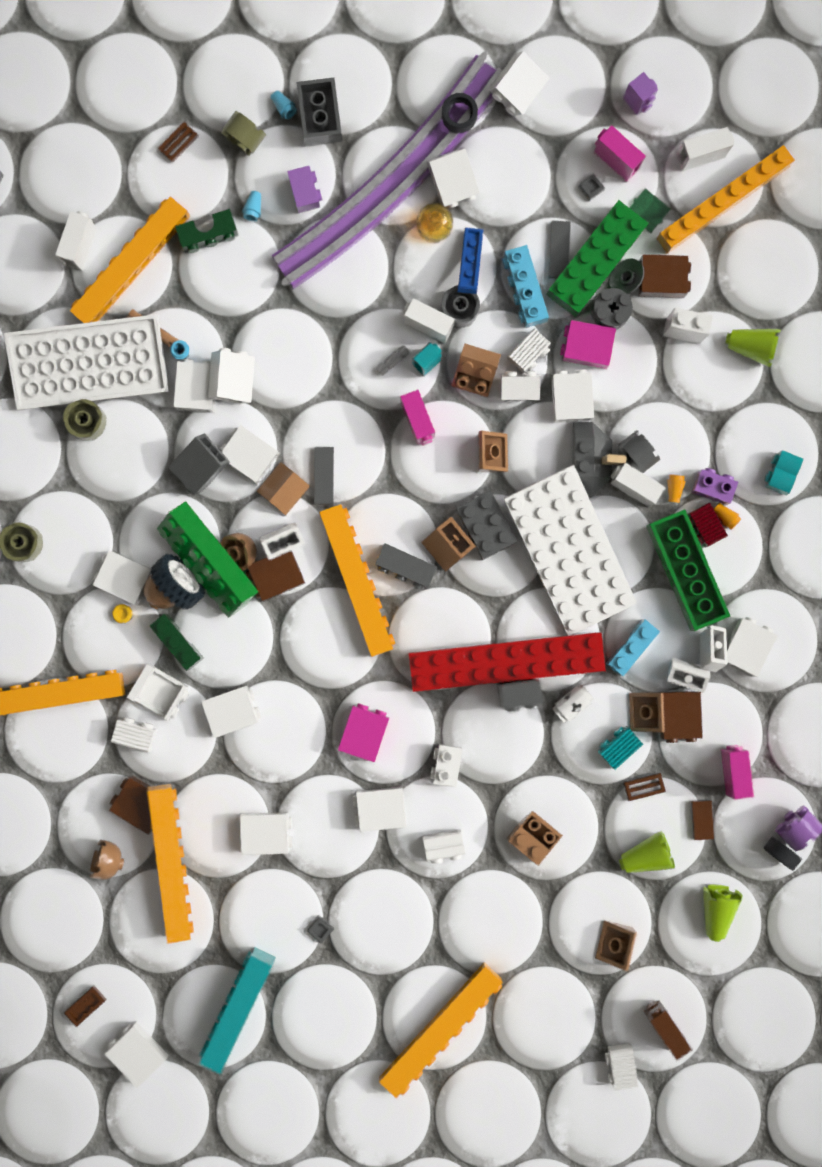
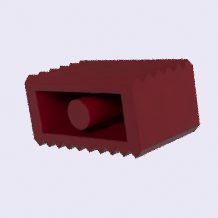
[688,502,728,548]

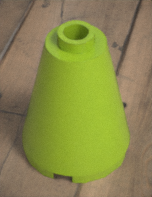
[725,329,781,367]
[619,831,675,873]
[703,884,743,942]

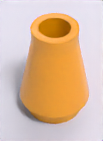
[667,474,686,503]
[714,503,741,530]

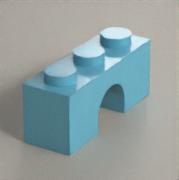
[605,619,660,676]

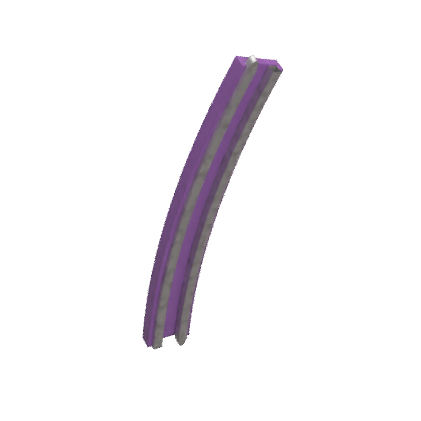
[272,51,503,289]

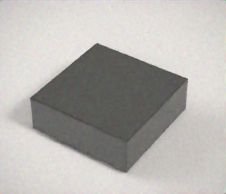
[578,173,605,201]
[307,916,334,944]

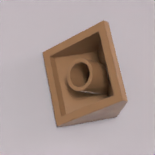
[478,431,508,473]
[257,462,310,515]
[629,692,665,732]
[595,921,637,971]

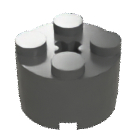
[441,285,480,328]
[591,288,633,330]
[617,430,661,473]

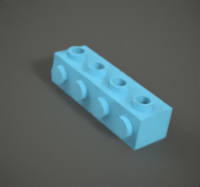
[502,245,549,328]

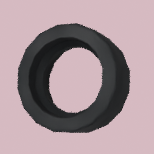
[442,93,478,133]
[763,837,802,871]

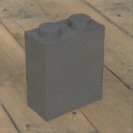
[169,433,230,495]

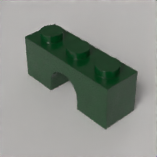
[175,209,239,253]
[149,614,204,671]

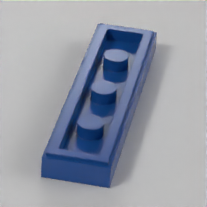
[458,227,484,294]

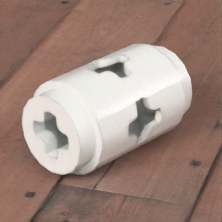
[552,684,594,723]

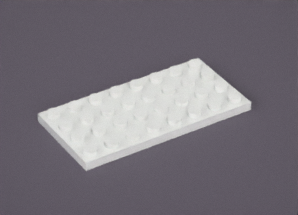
[4,314,169,410]
[503,465,637,636]

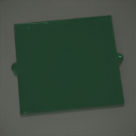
[630,188,671,233]

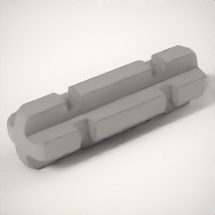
[376,345,410,376]

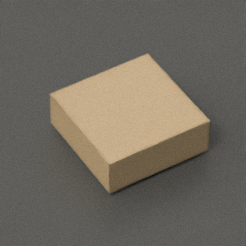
[602,454,626,466]

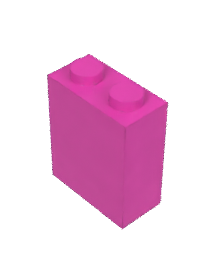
[594,125,646,182]
[560,320,616,369]
[400,389,435,446]
[338,703,390,763]
[721,745,754,799]

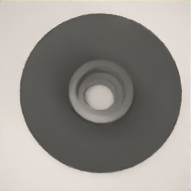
[610,258,644,294]

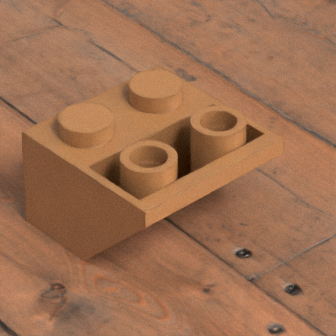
[452,343,501,397]
[421,517,476,572]
[507,810,563,866]

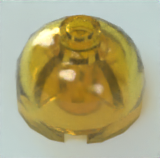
[416,203,454,243]

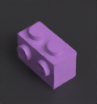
[623,72,658,115]
[287,165,322,213]
[691,468,738,505]

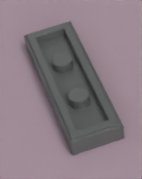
[549,220,571,279]
[314,447,334,505]

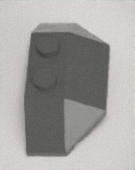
[572,422,612,498]

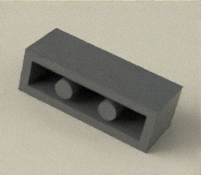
[375,543,437,590]

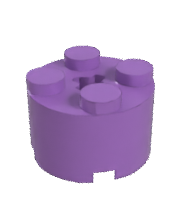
[775,805,822,852]

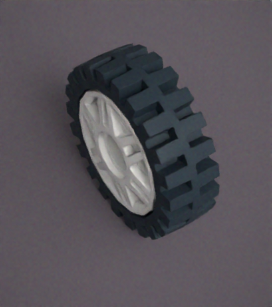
[151,554,205,609]

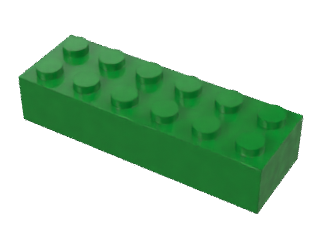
[546,200,649,318]
[157,501,259,618]
[646,509,730,631]

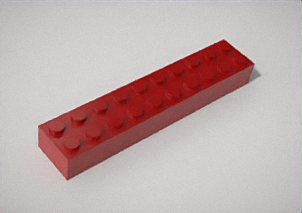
[409,632,606,692]

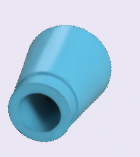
[271,90,297,119]
[242,191,262,221]
[170,340,189,360]

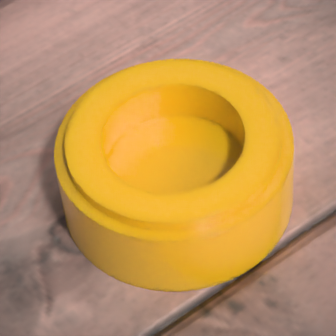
[112,604,133,623]

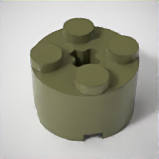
[221,110,266,156]
[63,399,107,441]
[0,522,43,562]

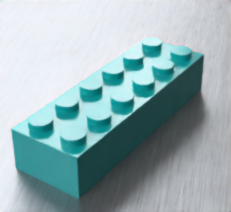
[199,947,276,1074]

